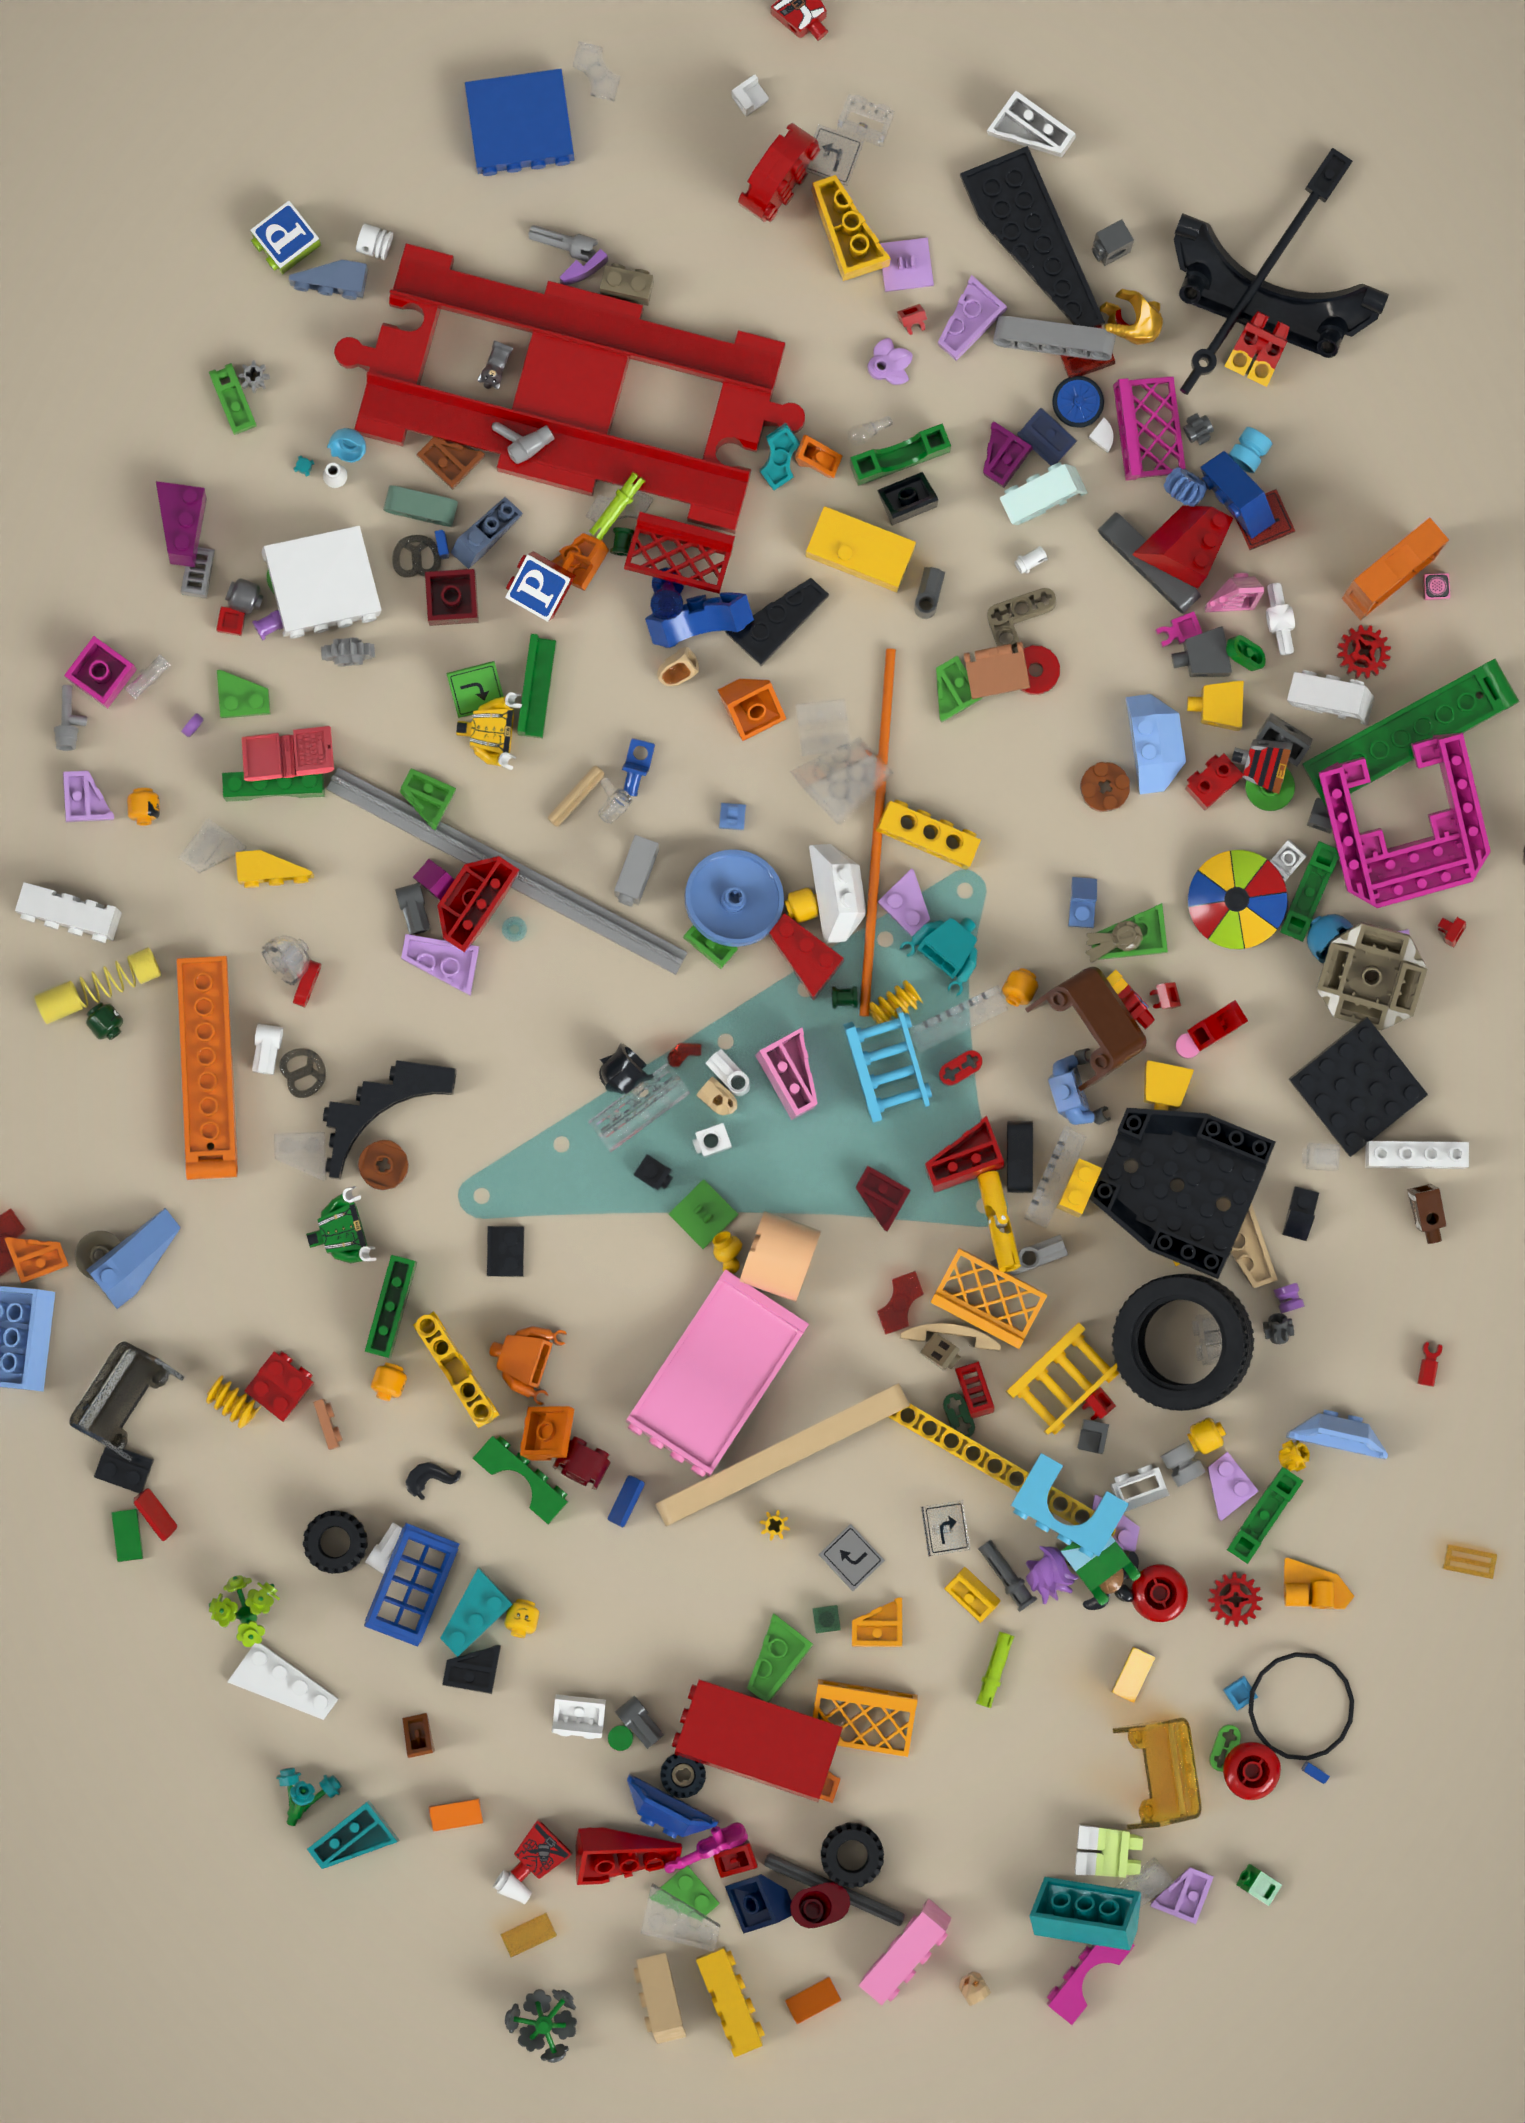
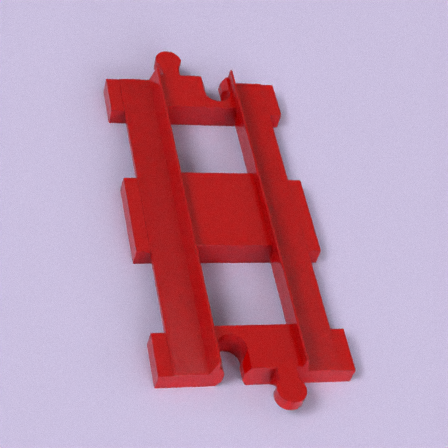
[334,243,805,534]

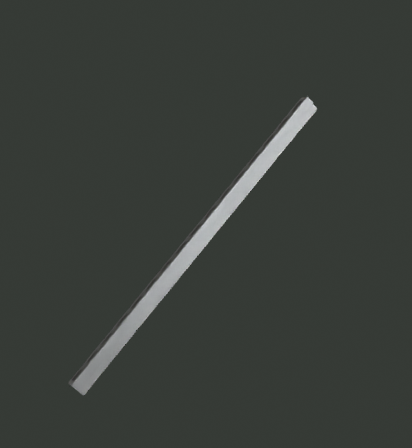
[327,767,687,975]

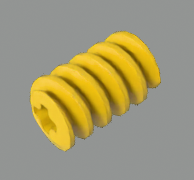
[868,980,923,1025]
[206,1375,262,1429]

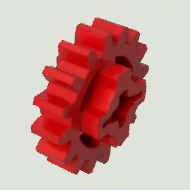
[1337,625,1391,679]
[1207,1572,1263,1627]

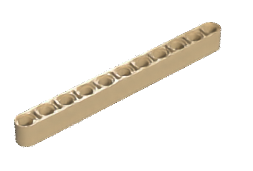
[655,1383,910,1526]

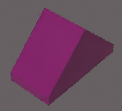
[413,859,454,901]

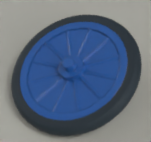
[1052,376,1104,428]

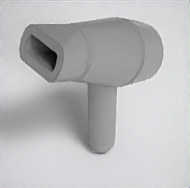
[492,422,554,464]

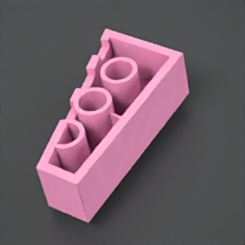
[859,1898,951,2005]

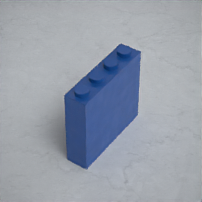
[465,69,575,176]

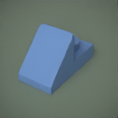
[1068,877,1097,929]

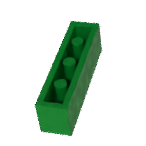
[365,1255,417,1359]

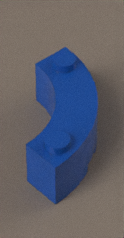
[645,592,754,648]

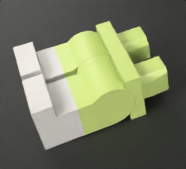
[1075,1824,1143,1878]

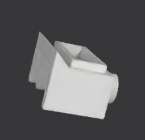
[1110,1464,1169,1512]

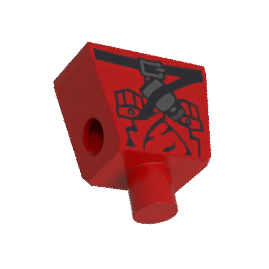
[511,1819,572,1882]

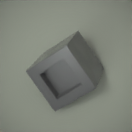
[1307,798,1332,833]
[1077,1419,1109,1454]

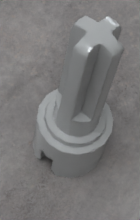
[528,225,598,262]

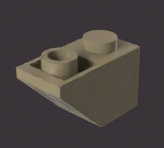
[920,1332,961,1371]

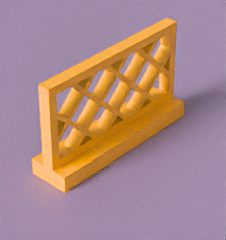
[931,1248,1048,1349]
[812,1679,918,1757]

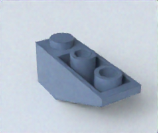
[289,260,368,300]
[451,497,523,569]

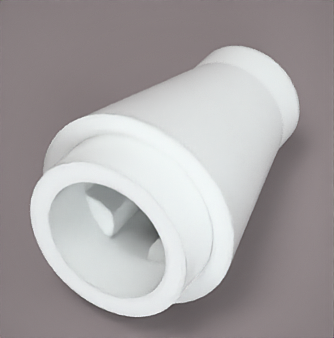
[323,463,347,488]
[493,1870,532,1904]

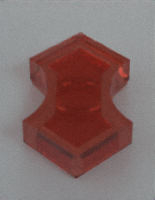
[0,1208,26,1277]
[877,1271,924,1335]

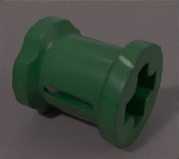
[610,527,634,556]
[832,986,858,1009]

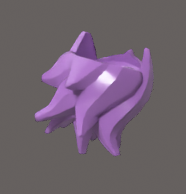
[1026,1546,1079,1604]

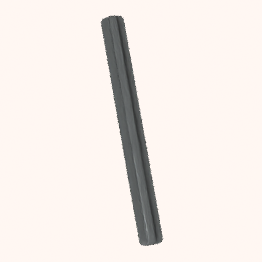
[764,1854,905,1926]

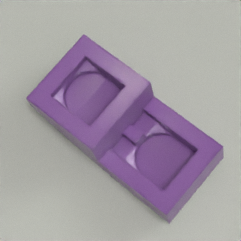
[560,249,608,286]

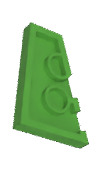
[1091,903,1168,960]
[747,1613,814,1702]

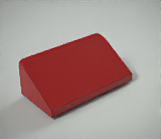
[133,1488,177,1541]

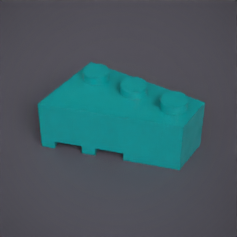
[440,1567,513,1657]
[307,1801,400,1869]

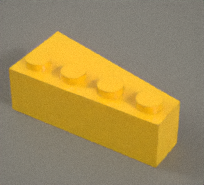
[811,175,891,281]
[696,1946,765,2058]

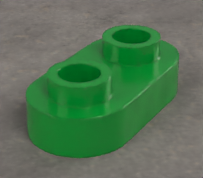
[1226,635,1266,671]

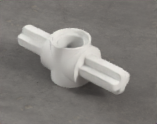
[1266,583,1295,655]

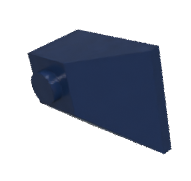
[725,1874,792,1934]

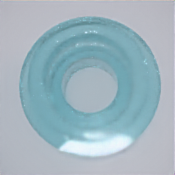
[502,917,527,942]

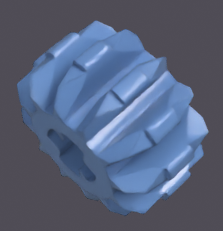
[1164,467,1207,507]

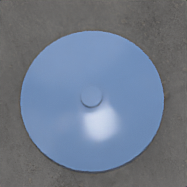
[684,850,784,947]

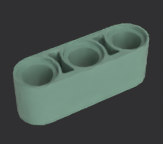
[383,485,458,527]

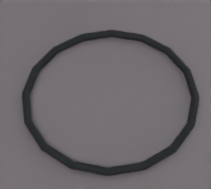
[1248,1652,1354,1761]

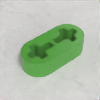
[1209,1725,1241,1772]

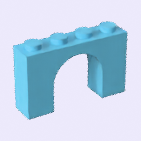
[1011,1453,1129,1558]

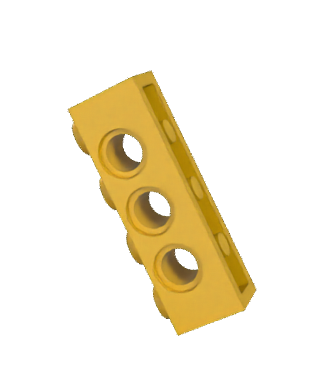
[876,799,981,870]

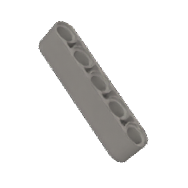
[993,316,1116,361]

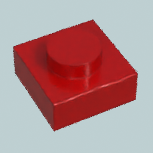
[216,606,246,636]

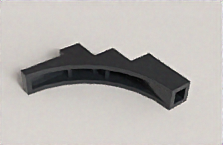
[323,1060,457,1180]

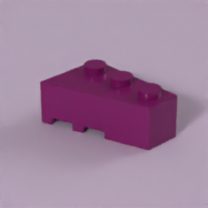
[156,481,207,567]

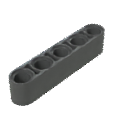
[1098,512,1201,614]

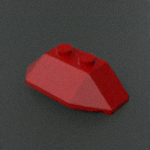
[437,856,520,953]

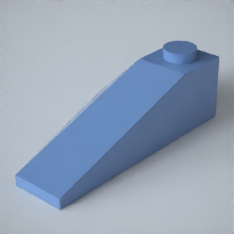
[86,1208,181,1309]

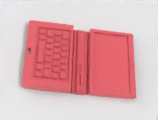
[241,726,334,781]

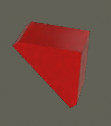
[713,1841,758,1878]

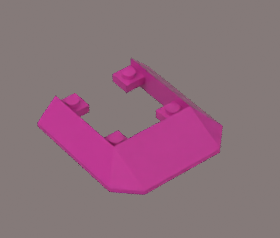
[1318,733,1491,908]

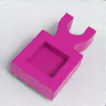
[1155,611,1203,648]

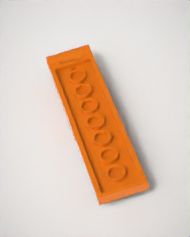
[177,956,238,1180]

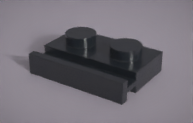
[487,1226,524,1277]
[94,1443,154,1494]

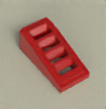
[955,1361,994,1419]

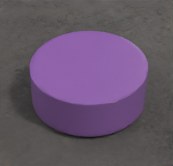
[181,713,204,737]

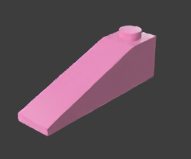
[1205,573,1264,613]

